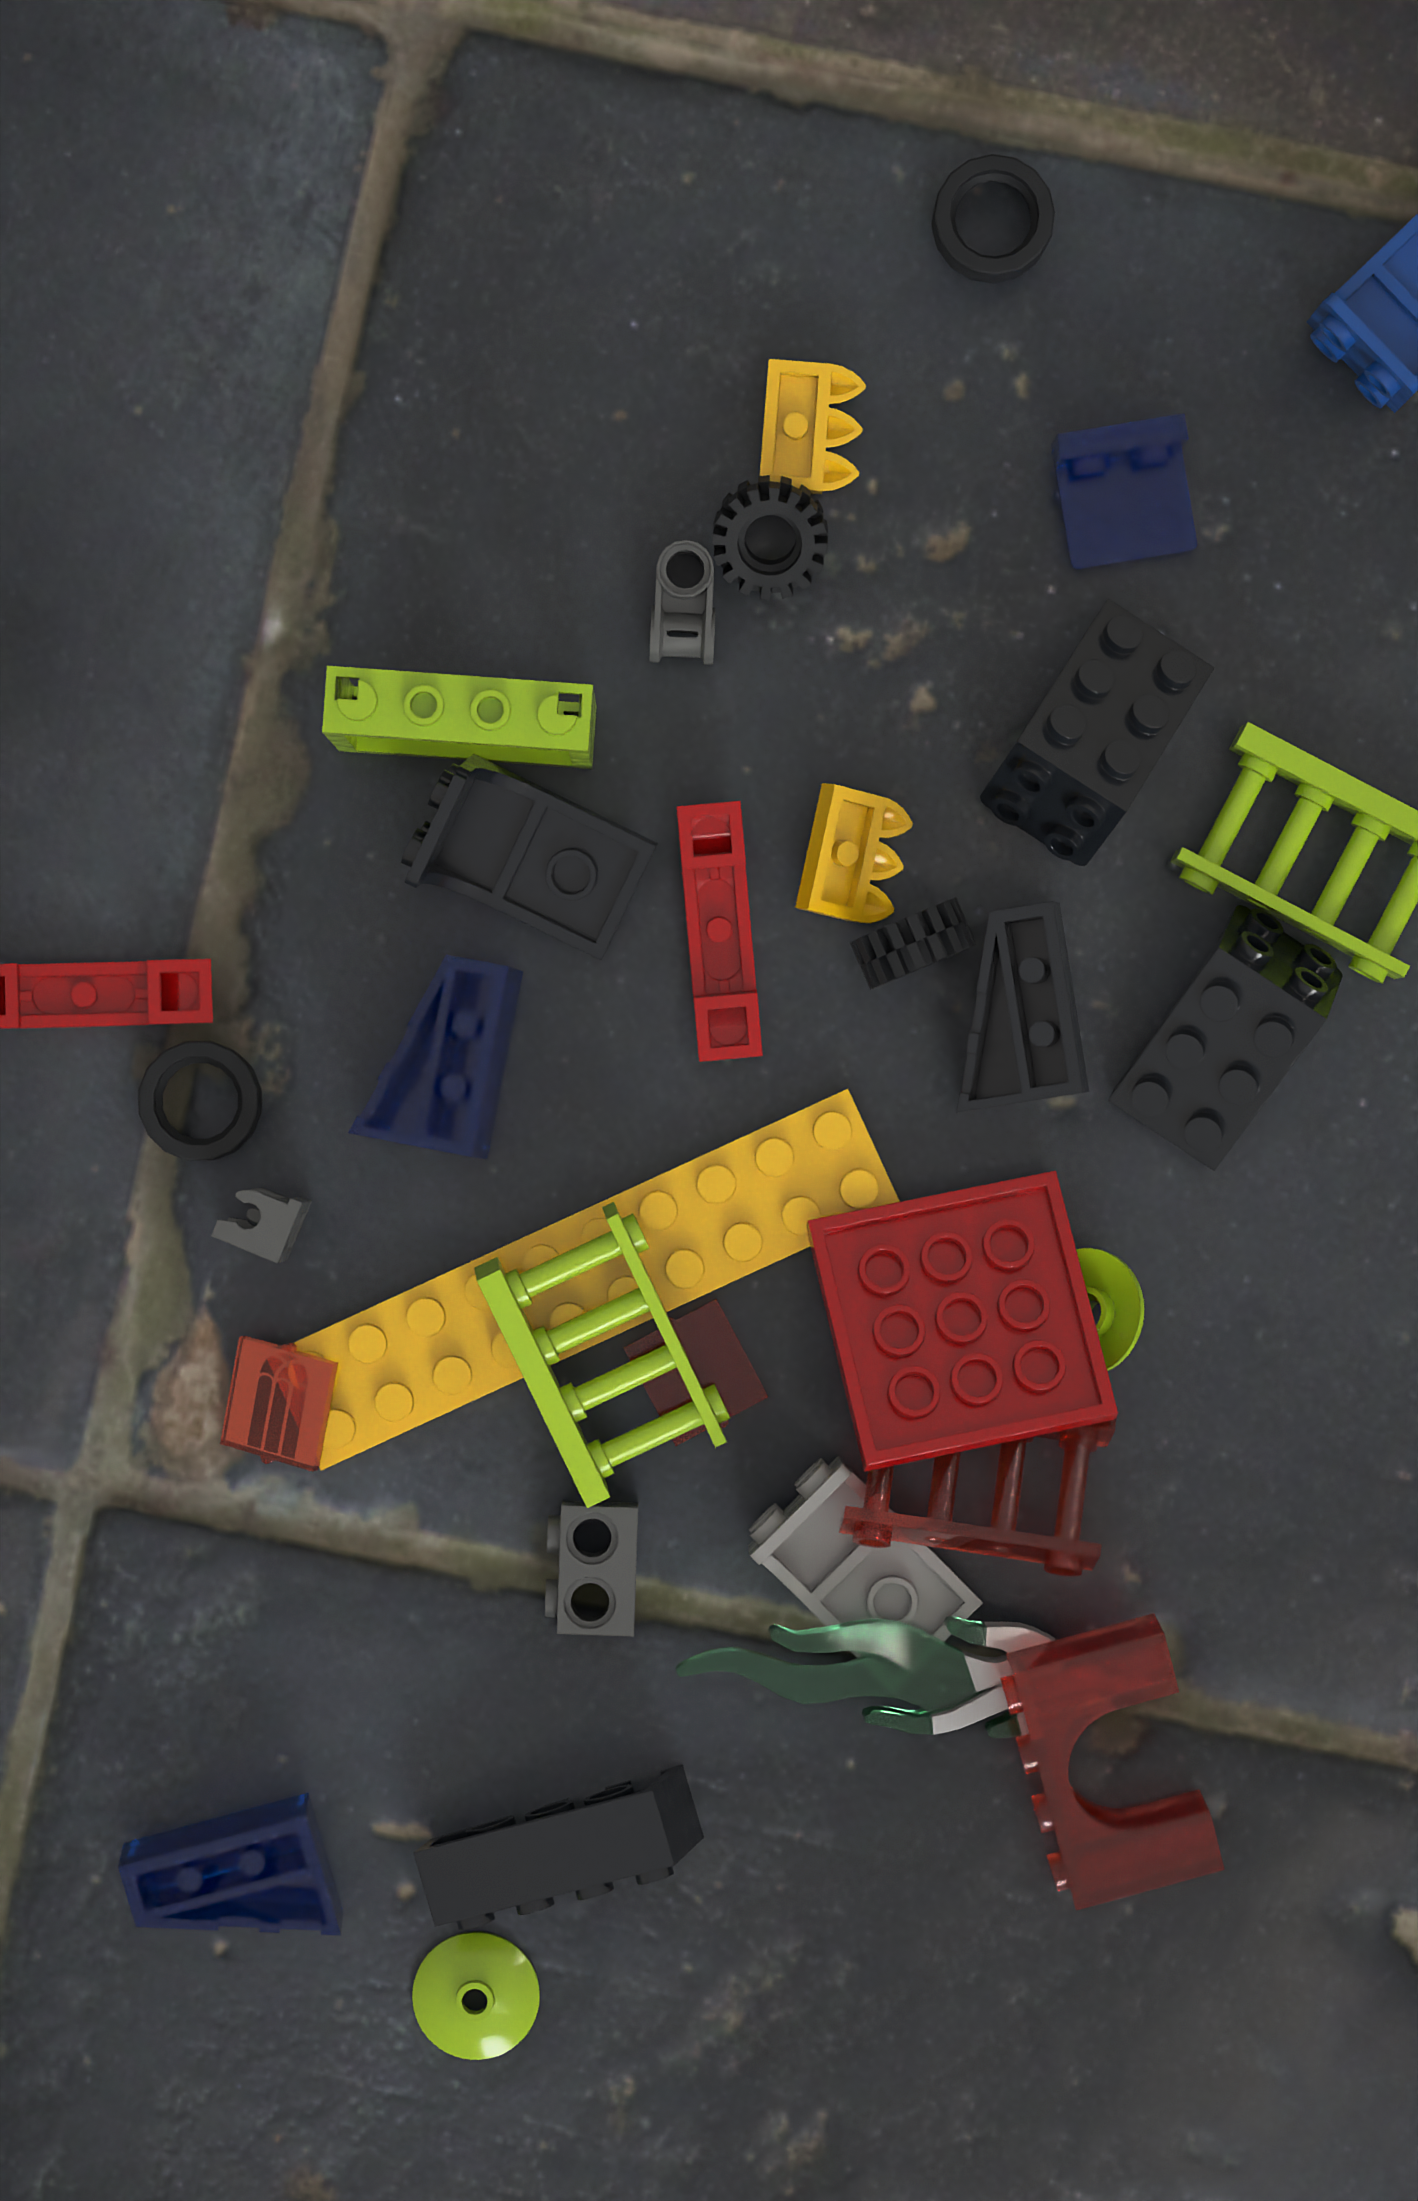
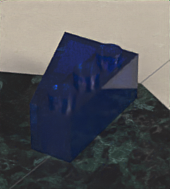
[348,955,523,1159]
[118,1792,343,1936]

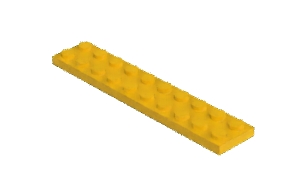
[269,1089,900,1470]

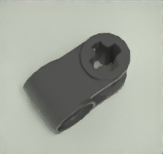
[649,540,716,665]

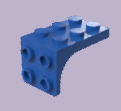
[1307,214,1418,413]

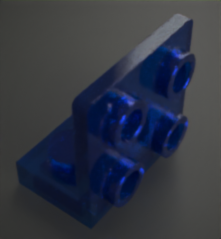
[1051,413,1197,570]

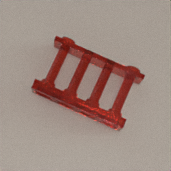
[839,1407,1118,1577]

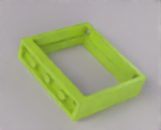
[322,666,597,769]

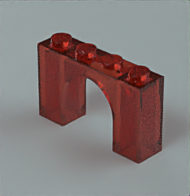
[1000,1613,1225,1911]

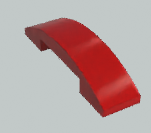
[676,801,763,1062]
[0,959,213,1029]

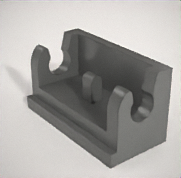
[211,1188,312,1263]

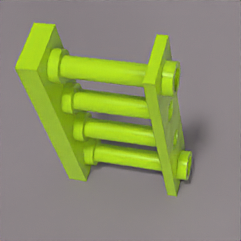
[1170,722,1418,984]
[474,1202,731,1508]

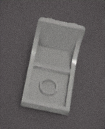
[748,1456,983,1693]

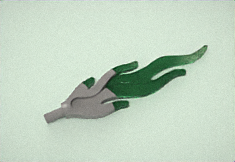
[676,1616,1152,1738]

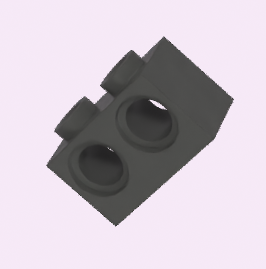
[545,1500,639,1637]

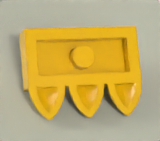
[759,359,866,494]
[795,783,913,923]

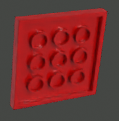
[806,1171,1118,1472]

